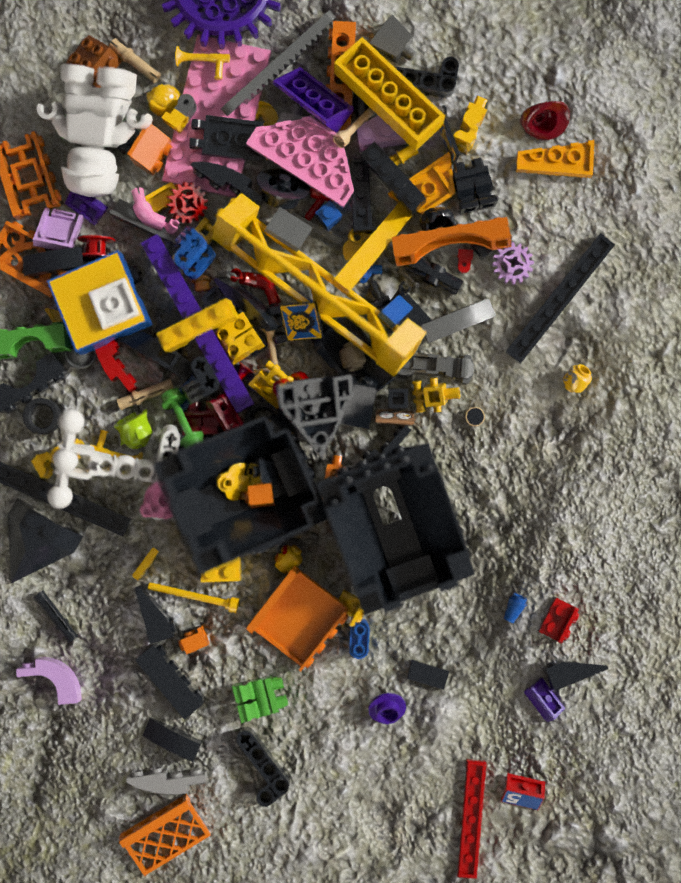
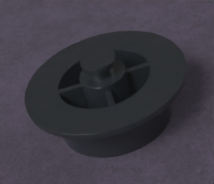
[257,169,310,209]

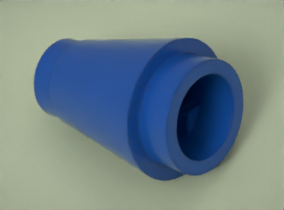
[504,593,527,623]

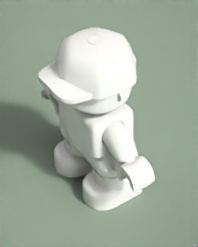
[37,64,152,197]

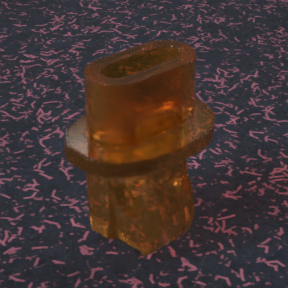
[191,271,212,291]

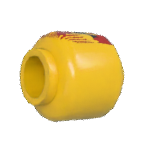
[274,545,303,574]

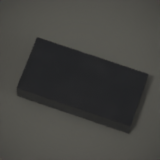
[407,659,449,690]

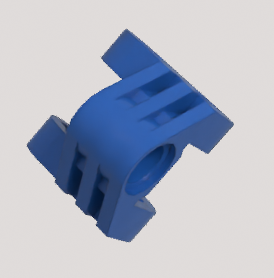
[174,226,216,279]

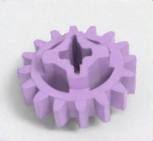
[492,242,534,285]

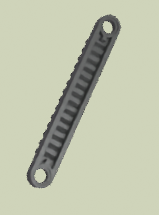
[221,10,336,116]

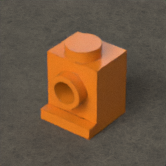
[178,625,210,655]

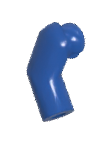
[359,265,382,284]

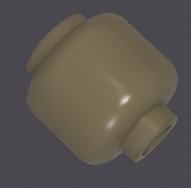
[339,342,366,372]

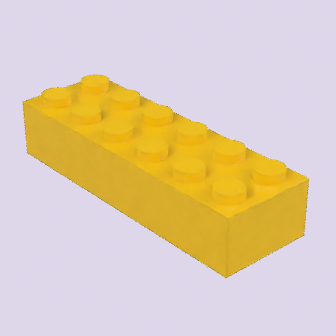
[334,37,445,151]

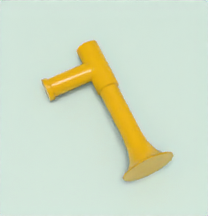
[175,46,230,80]
[90,429,143,460]

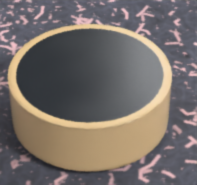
[465,407,485,426]

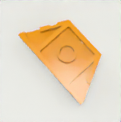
[388,152,455,215]

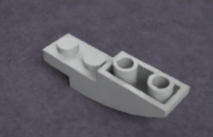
[126,767,208,794]

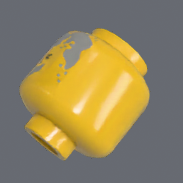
[563,364,592,393]

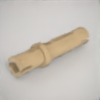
[109,38,161,84]
[117,378,174,411]

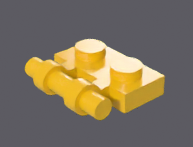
[248,360,294,409]

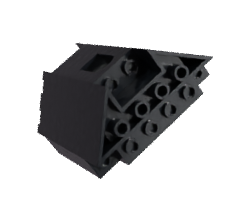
[153,411,329,575]
[316,442,475,615]

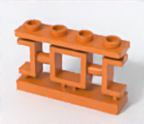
[0,131,62,220]

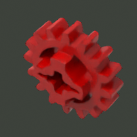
[166,181,208,224]

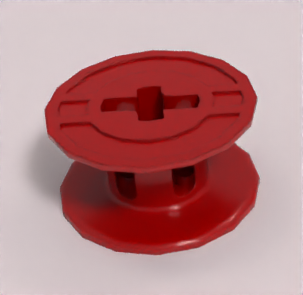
[77,235,116,261]

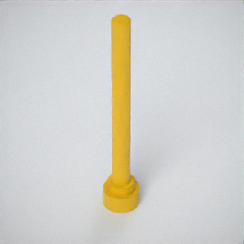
[148,582,240,613]

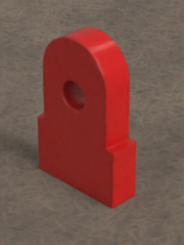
[457,249,474,274]

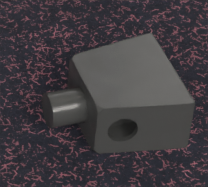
[369,14,417,63]

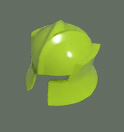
[113,409,153,449]

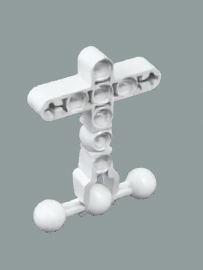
[47,409,180,520]

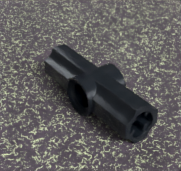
[405,258,463,296]

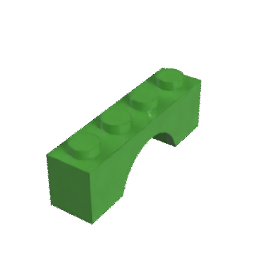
[0,322,71,360]

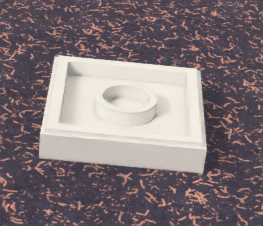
[88,278,140,330]

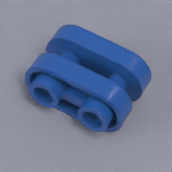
[349,618,370,659]

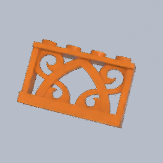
[0,220,70,299]

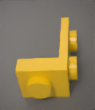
[338,589,364,627]

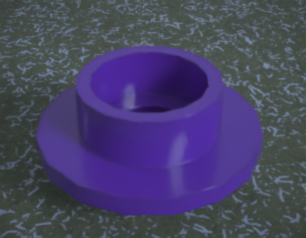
[368,693,406,724]

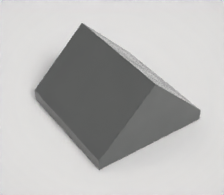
[264,207,312,252]

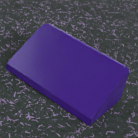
[64,191,108,226]
[524,678,566,722]

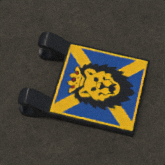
[439,105,460,166]
[266,301,324,344]

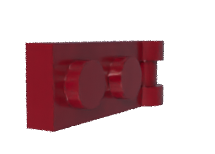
[207,393,244,433]

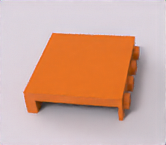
[246,566,349,672]

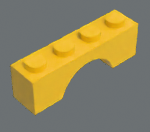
[157,299,239,352]

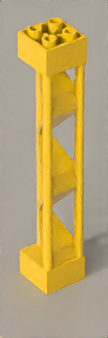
[212,193,426,377]

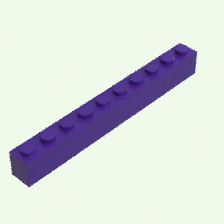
[141,234,255,414]

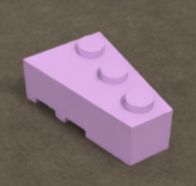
[356,116,408,152]

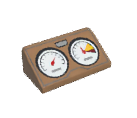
[375,409,414,426]

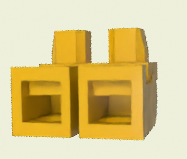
[215,312,265,365]

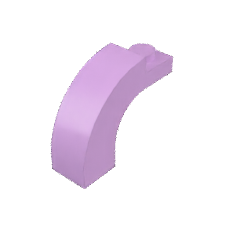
[16,657,82,705]

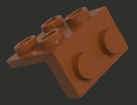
[66,35,122,88]

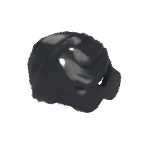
[419,207,456,231]

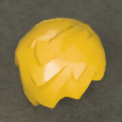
[146,84,180,117]

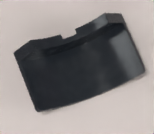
[311,316,395,393]

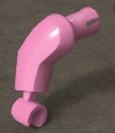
[132,188,179,234]

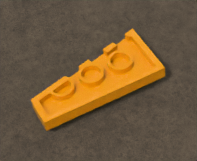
[516,140,594,178]

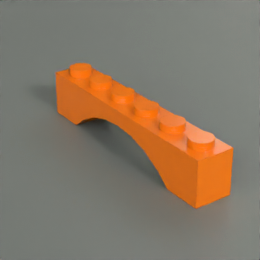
[392,217,511,267]

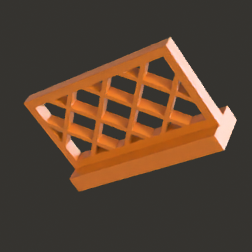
[119,793,211,876]

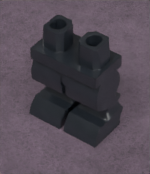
[453,157,498,215]

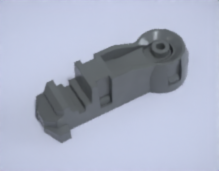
[395,353,474,384]

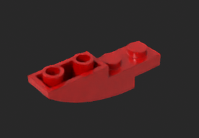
[95,339,138,392]

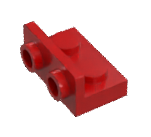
[538,597,579,644]

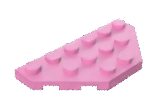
[246,116,354,208]

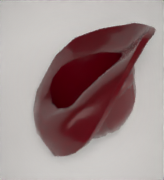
[520,101,570,140]

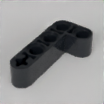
[393,57,459,98]
[236,727,290,807]

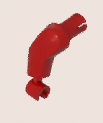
[230,268,281,305]

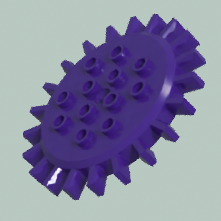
[162,0,281,49]

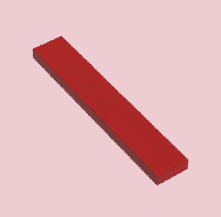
[457,759,487,879]

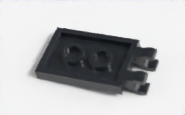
[189,115,264,162]

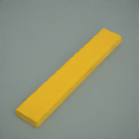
[333,202,414,293]

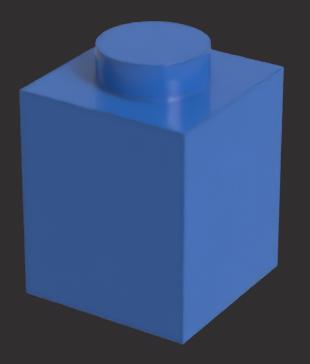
[315,201,342,232]

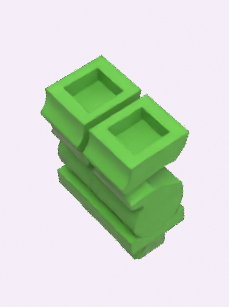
[232,675,288,723]

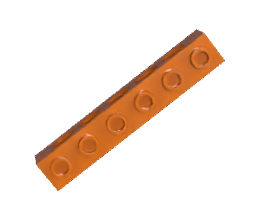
[324,21,356,131]

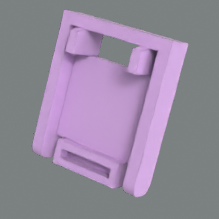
[33,207,83,250]

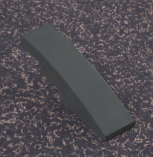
[421,299,496,344]

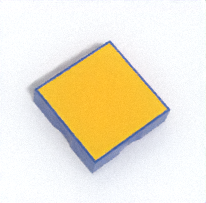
[47,250,152,355]

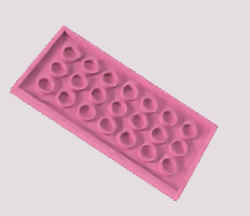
[162,35,271,198]

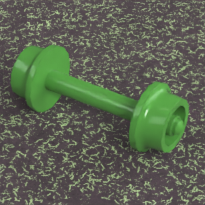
[161,388,204,448]

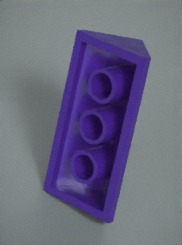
[272,67,354,133]

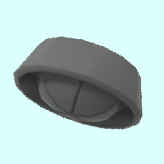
[63,342,96,369]

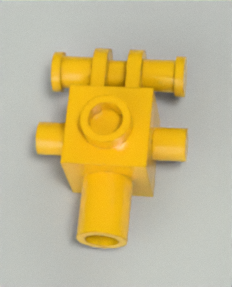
[412,377,460,413]

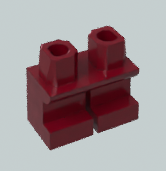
[183,401,224,437]

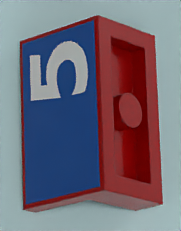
[501,773,545,810]

